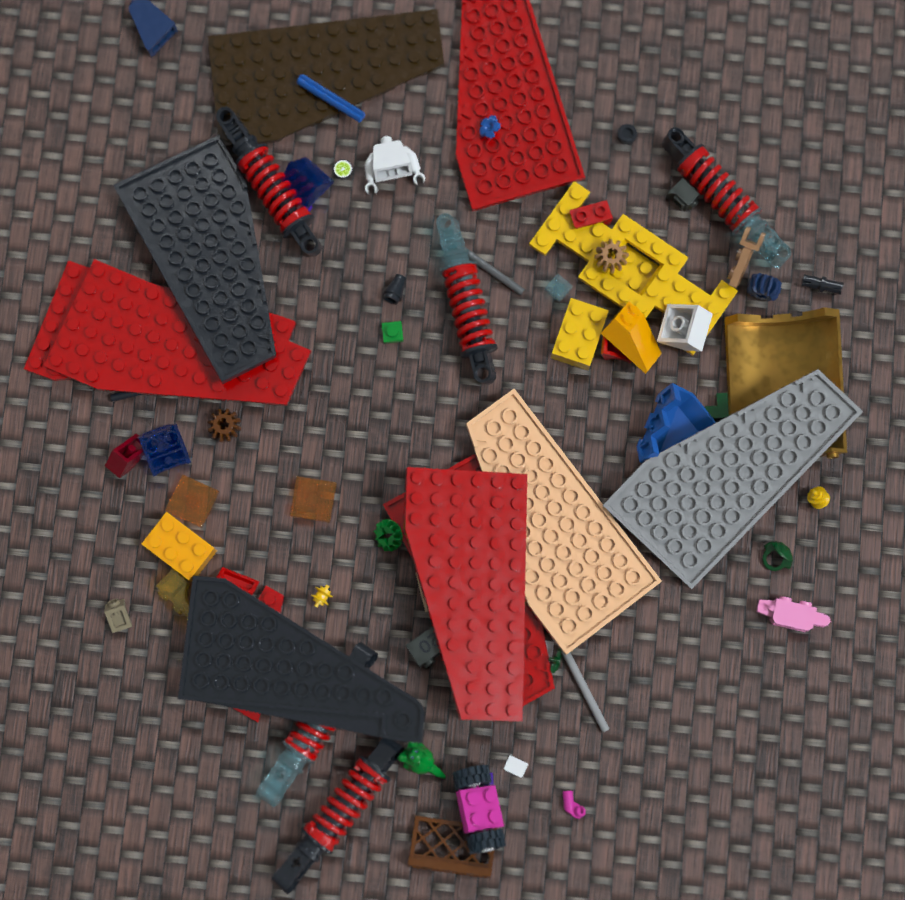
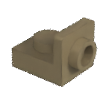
[104,598,132,633]

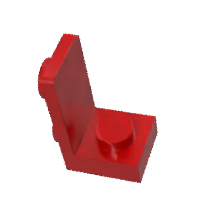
[569,200,613,229]

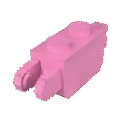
[756,596,831,632]

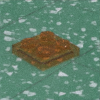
[290,476,337,523]

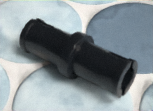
[801,274,844,295]

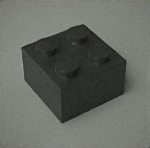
[405,627,440,668]

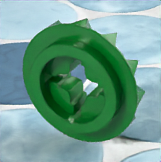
[373,519,403,551]

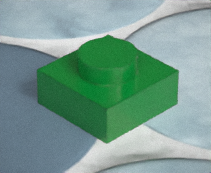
[382,321,404,344]

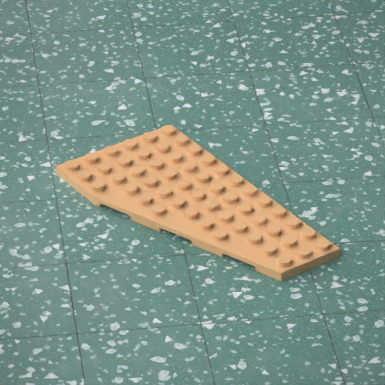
[466,389,662,655]

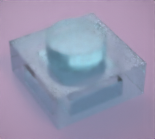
[545,274,573,303]

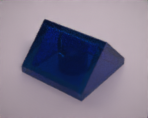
[283,157,334,208]

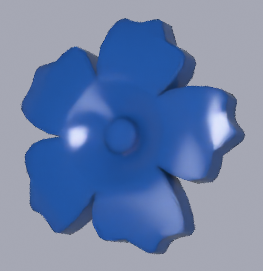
[480,115,501,139]

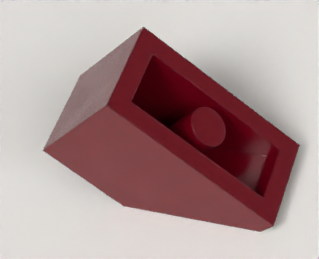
[105,433,151,478]

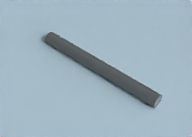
[457,244,525,296]

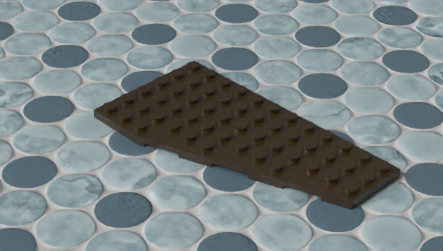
[208,9,445,148]

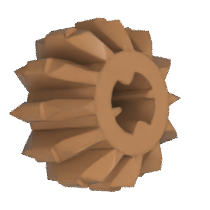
[594,239,629,273]

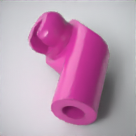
[562,791,586,818]

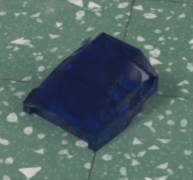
[138,423,191,477]

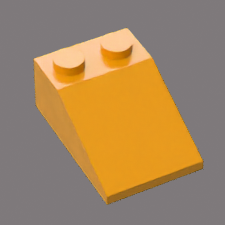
[601,302,662,374]

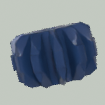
[747,273,782,301]

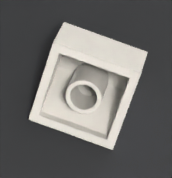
[657,304,713,352]

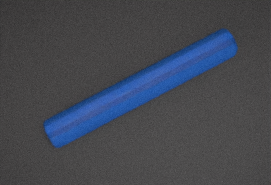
[297,74,365,122]

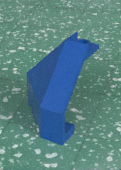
[636,383,716,463]

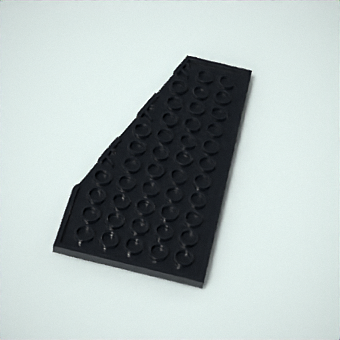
[113,135,276,384]

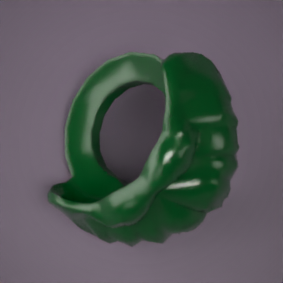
[762,541,793,571]

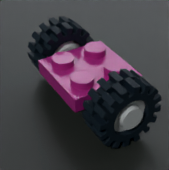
[452,765,506,854]

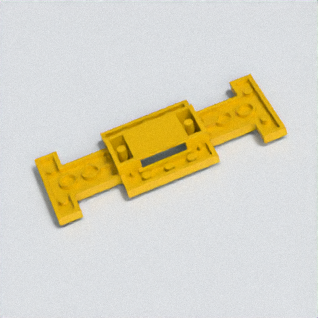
[529,181,738,356]

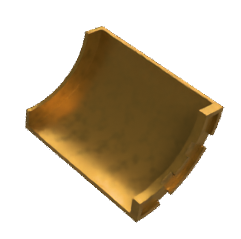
[724,307,847,459]

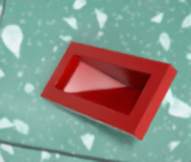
[216,567,260,596]

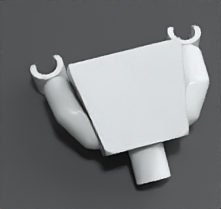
[365,136,425,194]

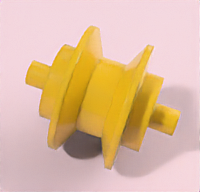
[807,486,830,509]
[311,585,333,608]

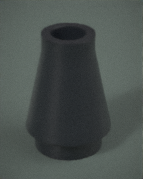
[383,274,407,305]

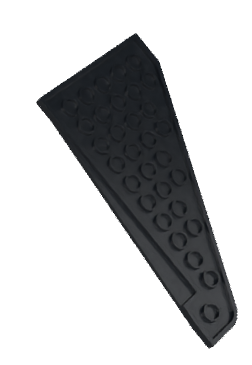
[178,576,426,743]

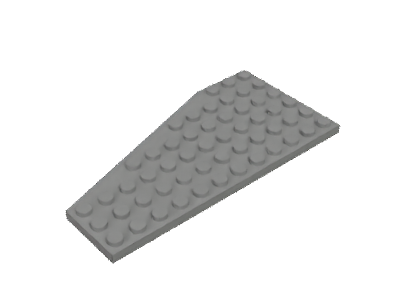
[603,369,863,589]

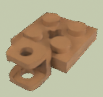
[727,226,766,287]

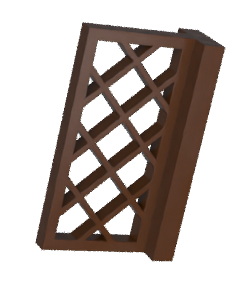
[408,816,497,879]

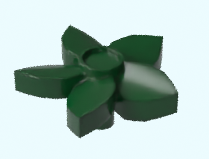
[548,649,562,673]

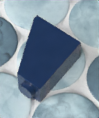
[128,0,178,57]

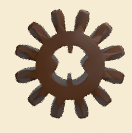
[207,409,242,443]

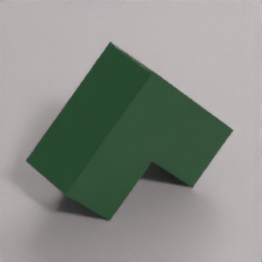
[704,393,729,420]

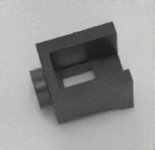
[665,178,700,211]

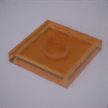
[165,475,219,528]

